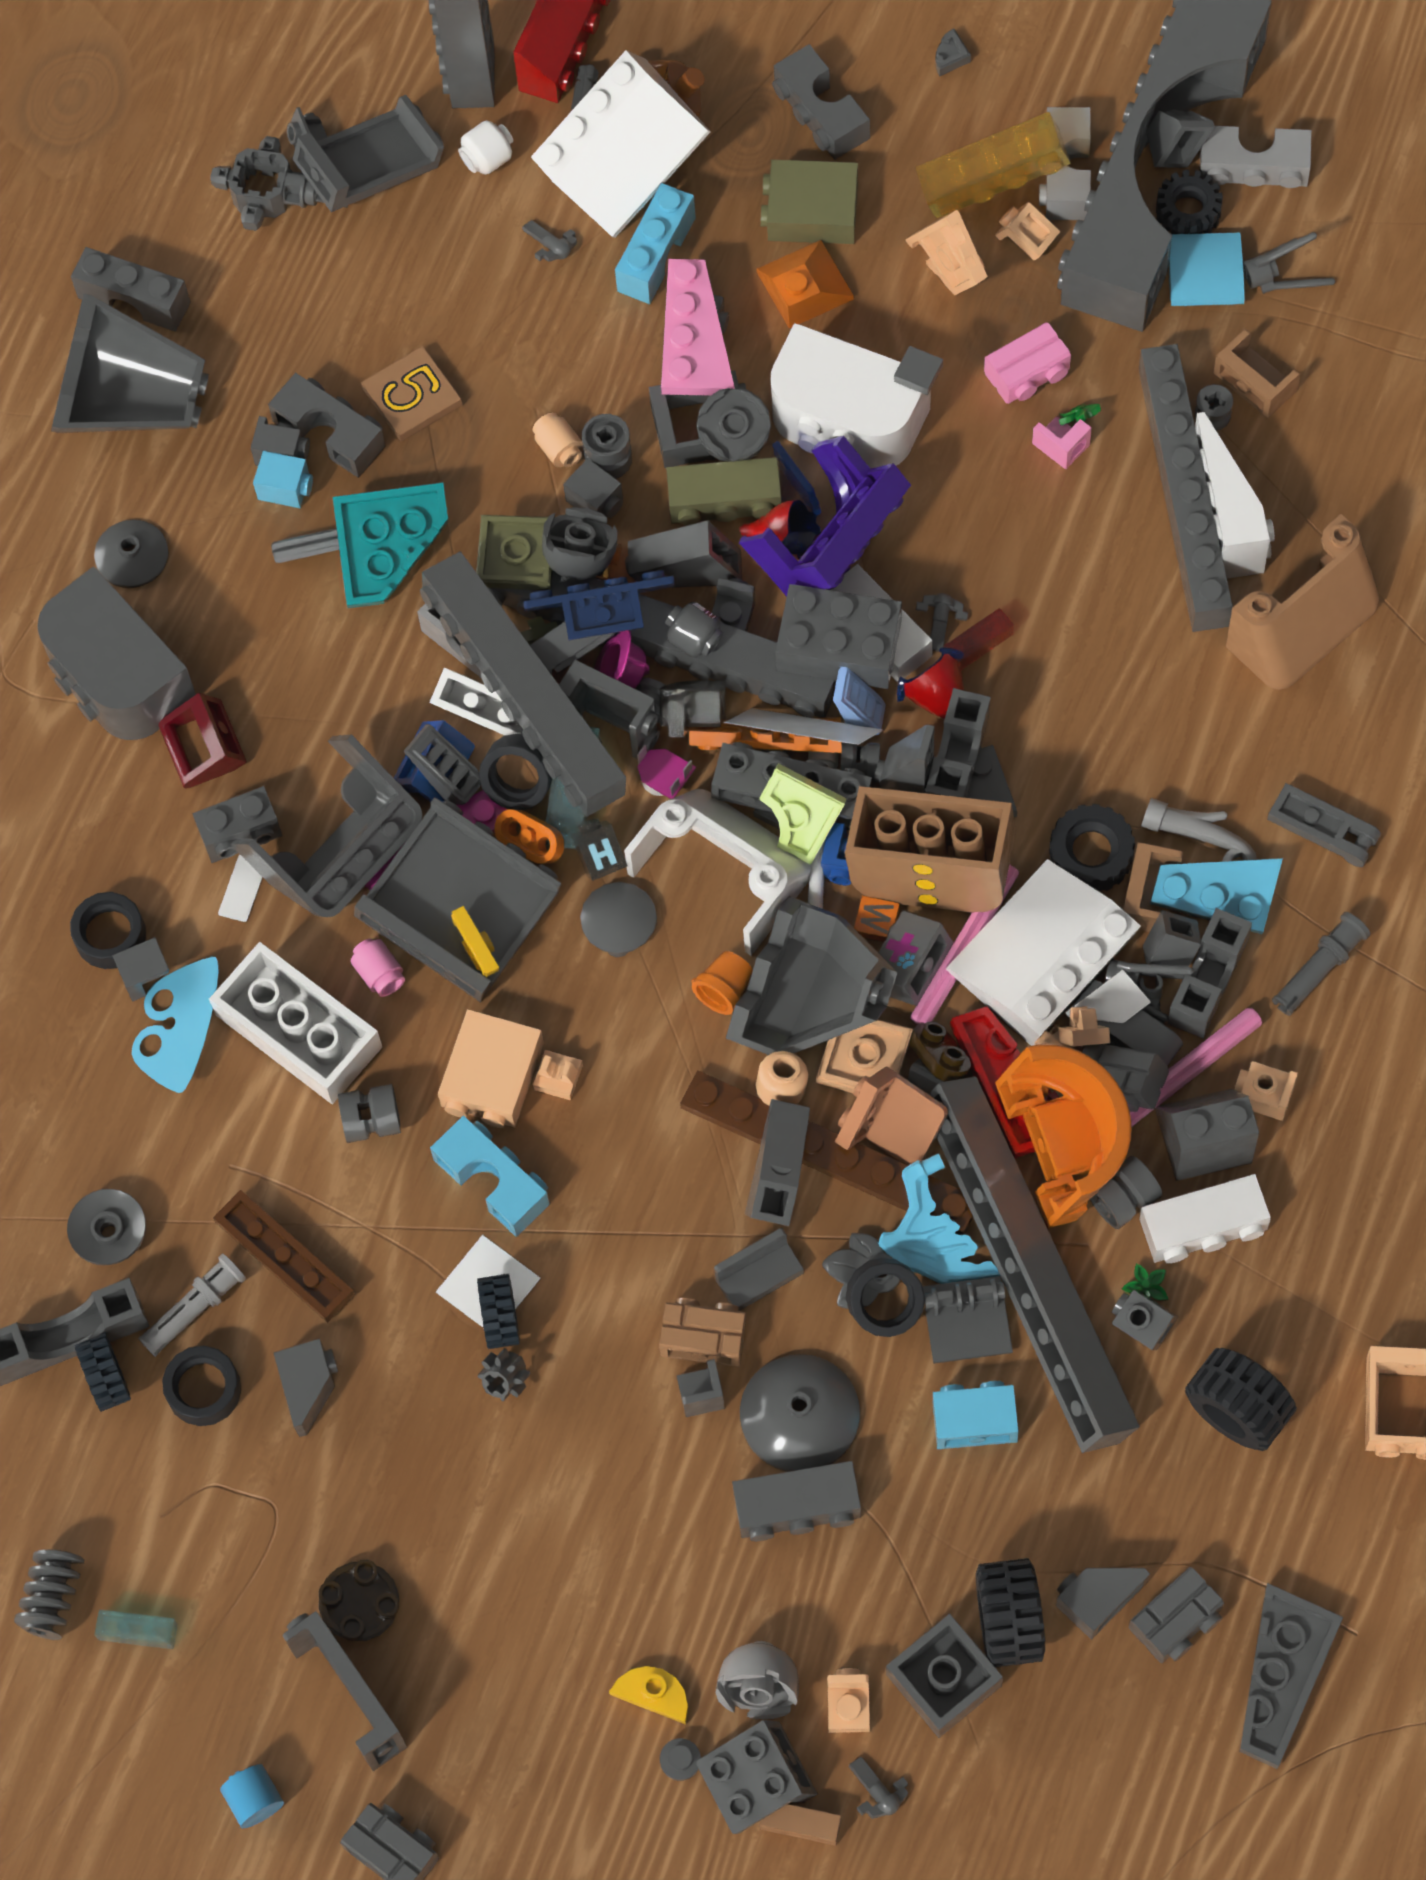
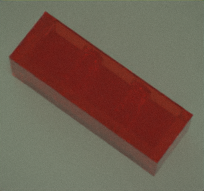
[943,608,1014,671]

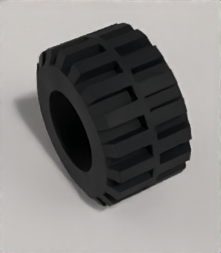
[1185,1348,1297,1451]
[976,1558,1045,1667]

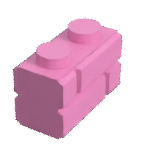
[984,322,1071,404]

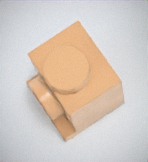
[1234,1061,1298,1121]

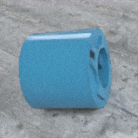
[220,1764,284,1829]

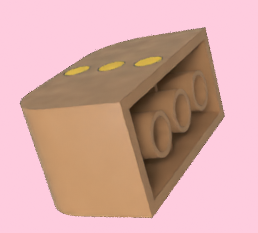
[845,786,1016,912]

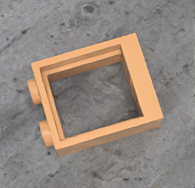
[1365,1346,1426,1460]

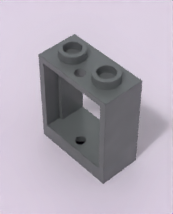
[649,370,747,468]

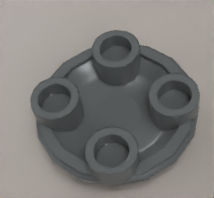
[580,882,657,957]

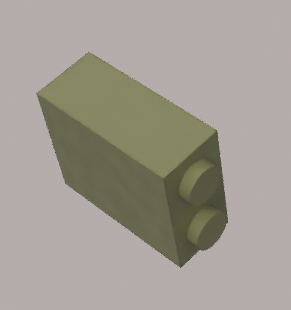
[761,159,858,244]

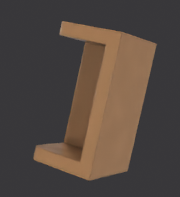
[1213,329,1300,419]
[1123,842,1183,932]

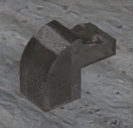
[659,680,726,737]

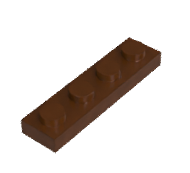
[213,1190,355,1323]

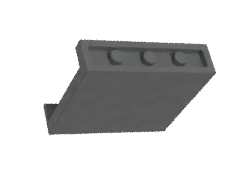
[354,797,561,1002]

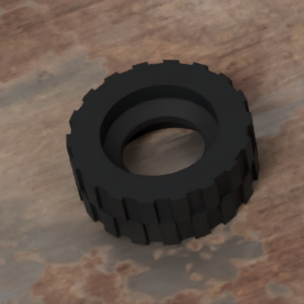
[1049,804,1135,892]

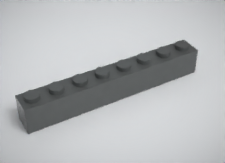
[1139,344,1233,632]
[420,551,626,817]

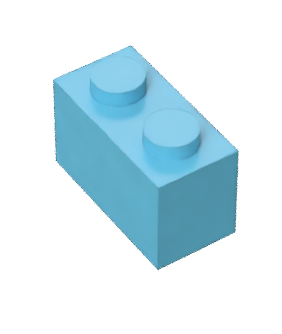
[932,1381,1018,1449]

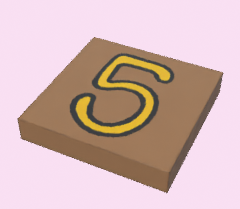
[361,346,462,442]

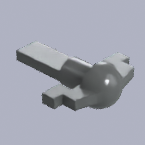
[522,220,577,262]
[915,593,968,652]
[849,1757,908,1819]

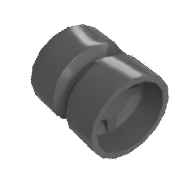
[582,414,632,479]
[338,1084,401,1143]
[1090,1156,1162,1229]

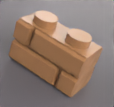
[659,1298,746,1367]

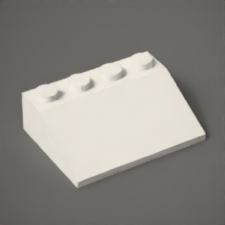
[531,50,711,238]
[946,859,1141,1046]

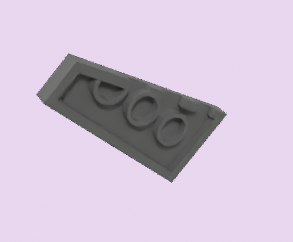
[1239,1583,1343,1769]

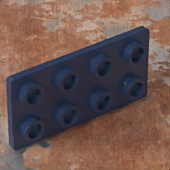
[523,570,675,641]

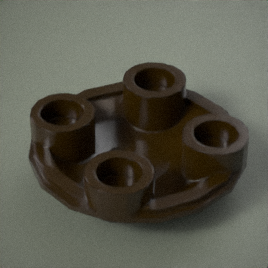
[319,1560,399,1641]

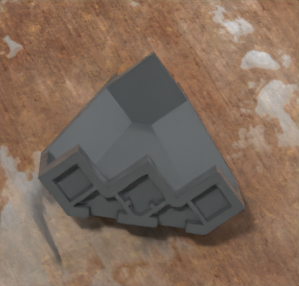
[726,896,897,1055]

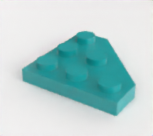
[333,483,449,609]

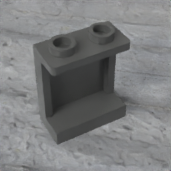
[559,660,660,759]

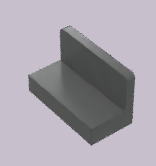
[714,1228,804,1311]

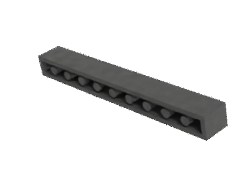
[488,571,836,718]
[929,1076,1140,1453]

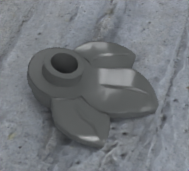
[822,1233,901,1309]

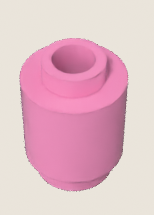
[351,939,405,997]

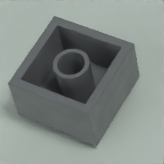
[886,1614,1003,1738]

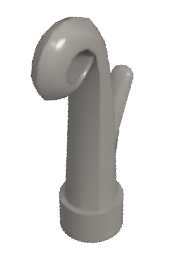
[1141,798,1257,862]

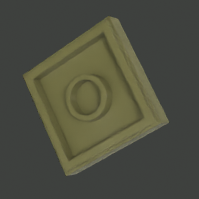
[476,515,556,590]

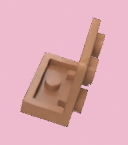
[835,1066,948,1166]

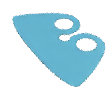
[132,957,219,1093]

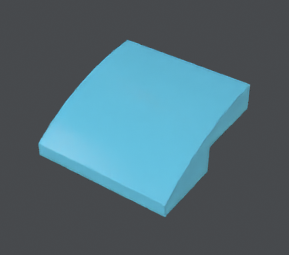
[1169,233,1245,306]

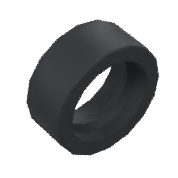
[479,733,554,810]
[70,892,146,969]
[846,1258,925,1337]
[162,1345,241,1426]

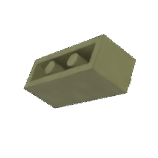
[666,457,781,525]

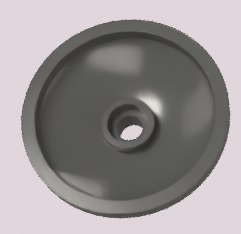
[740,1354,860,1472]

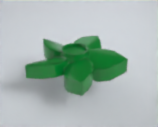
[1059,404,1101,426]
[1121,1263,1169,1301]

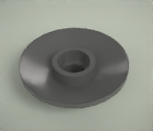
[94,520,169,588]
[67,1189,146,1265]

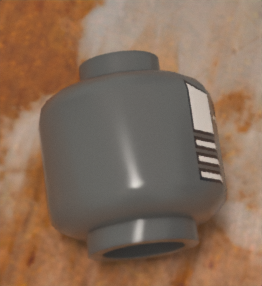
[665,602,723,658]

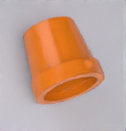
[691,951,753,1015]

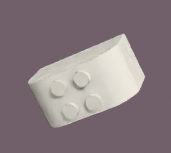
[771,323,931,468]

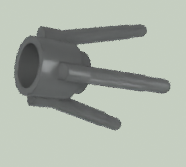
[1243,232,1335,294]
[1105,959,1194,1022]

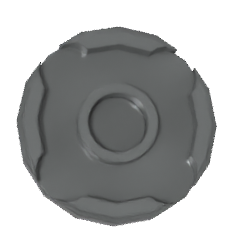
[697,388,771,462]

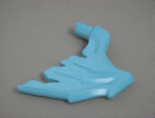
[878,1153,1000,1284]

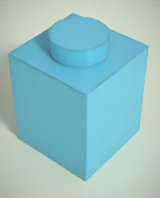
[253,451,313,508]

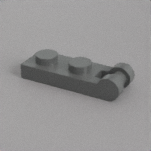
[1267,783,1381,867]

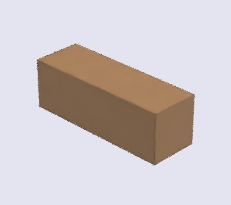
[759,1804,841,1846]

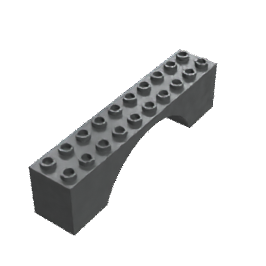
[1057,0,1272,332]

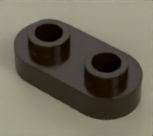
[910,1022,971,1082]

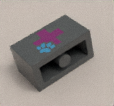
[878,911,953,1006]

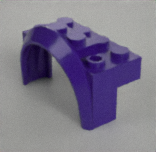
[739,436,911,597]

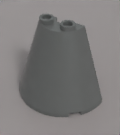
[51,294,209,433]

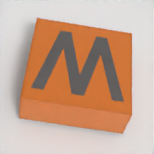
[854,895,900,942]

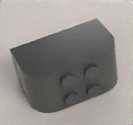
[38,566,196,740]

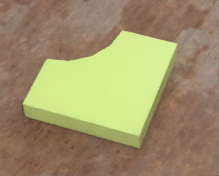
[760,763,846,865]

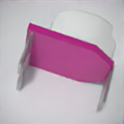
[637,745,696,799]

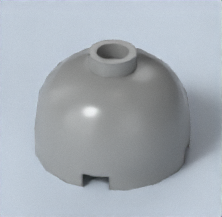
[715,1641,799,1719]

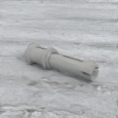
[138,1253,246,1357]

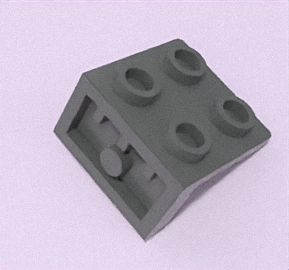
[696,1720,818,1834]

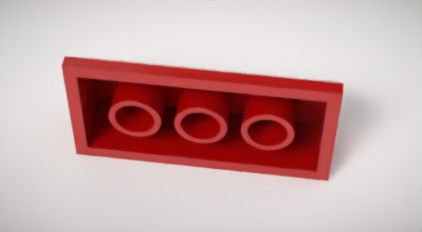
[513,0,611,103]

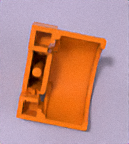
[995,1044,1132,1229]

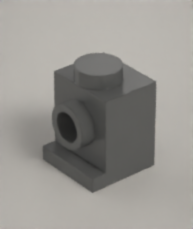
[251,416,310,466]

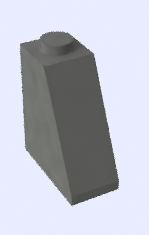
[625,521,742,588]

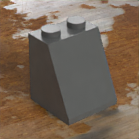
[1155,1089,1259,1181]

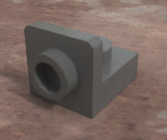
[712,578,755,632]

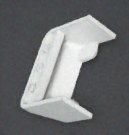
[624,789,811,956]

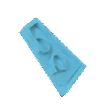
[1150,858,1283,934]

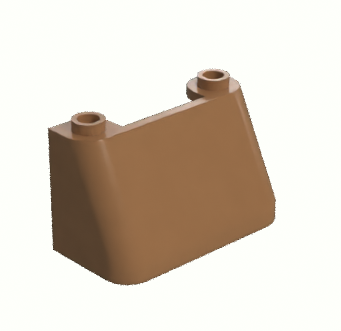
[1226,514,1379,690]

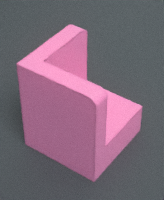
[1032,417,1091,469]

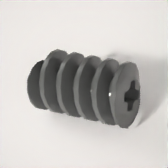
[14,1549,85,1640]

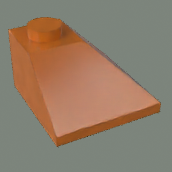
[757,240,854,329]

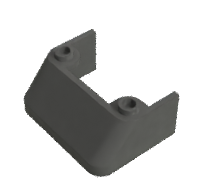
[230,734,422,917]

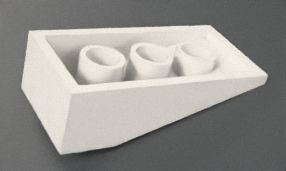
[1195,412,1275,578]

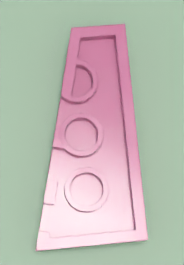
[661,259,735,396]

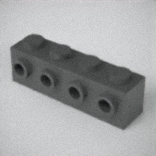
[711,742,872,830]

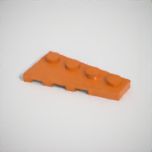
[689,717,842,753]

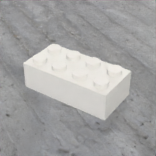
[209,942,382,1105]

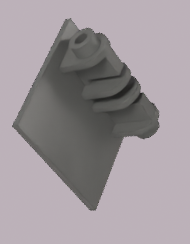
[922,1276,1013,1364]

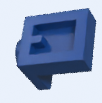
[821,823,851,886]

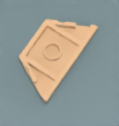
[906,210,988,295]

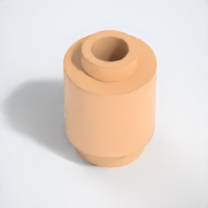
[533,413,583,467]

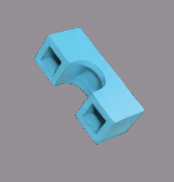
[615,183,696,304]
[430,1115,550,1237]

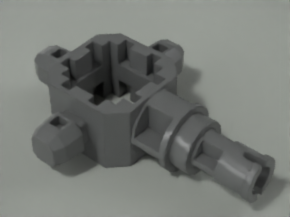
[210,136,349,231]

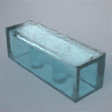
[94,1610,178,1649]

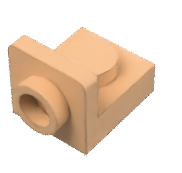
[995,202,1060,260]
[827,1668,870,1733]

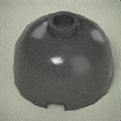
[542,507,617,580]

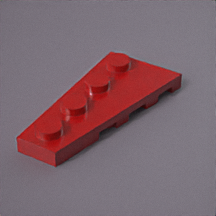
[949,1006,1059,1159]

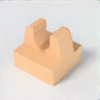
[1058,1006,1110,1046]
[533,1050,583,1100]

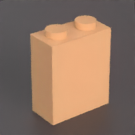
[438,1009,544,1128]

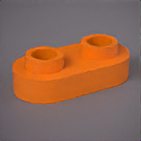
[494,809,564,864]

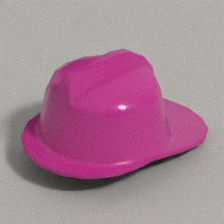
[594,630,650,689]

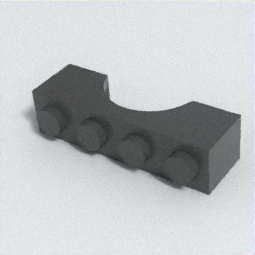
[0,1278,150,1386]

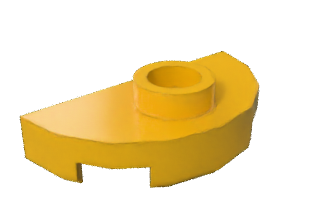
[451,906,499,977]
[609,1666,689,1725]

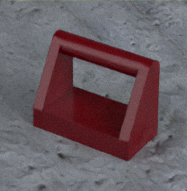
[158,693,247,789]

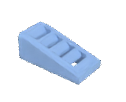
[833,667,886,735]

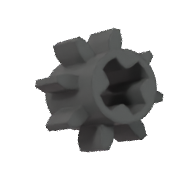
[477,1348,531,1401]

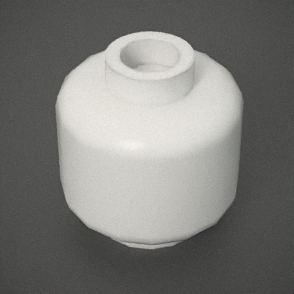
[458,120,513,175]

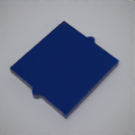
[772,441,822,517]

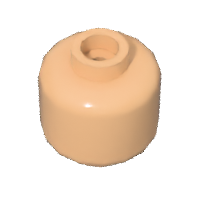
[756,1051,809,1106]

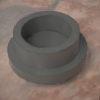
[660,1738,701,1781]

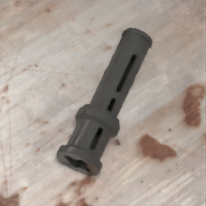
[1272,912,1371,1016]

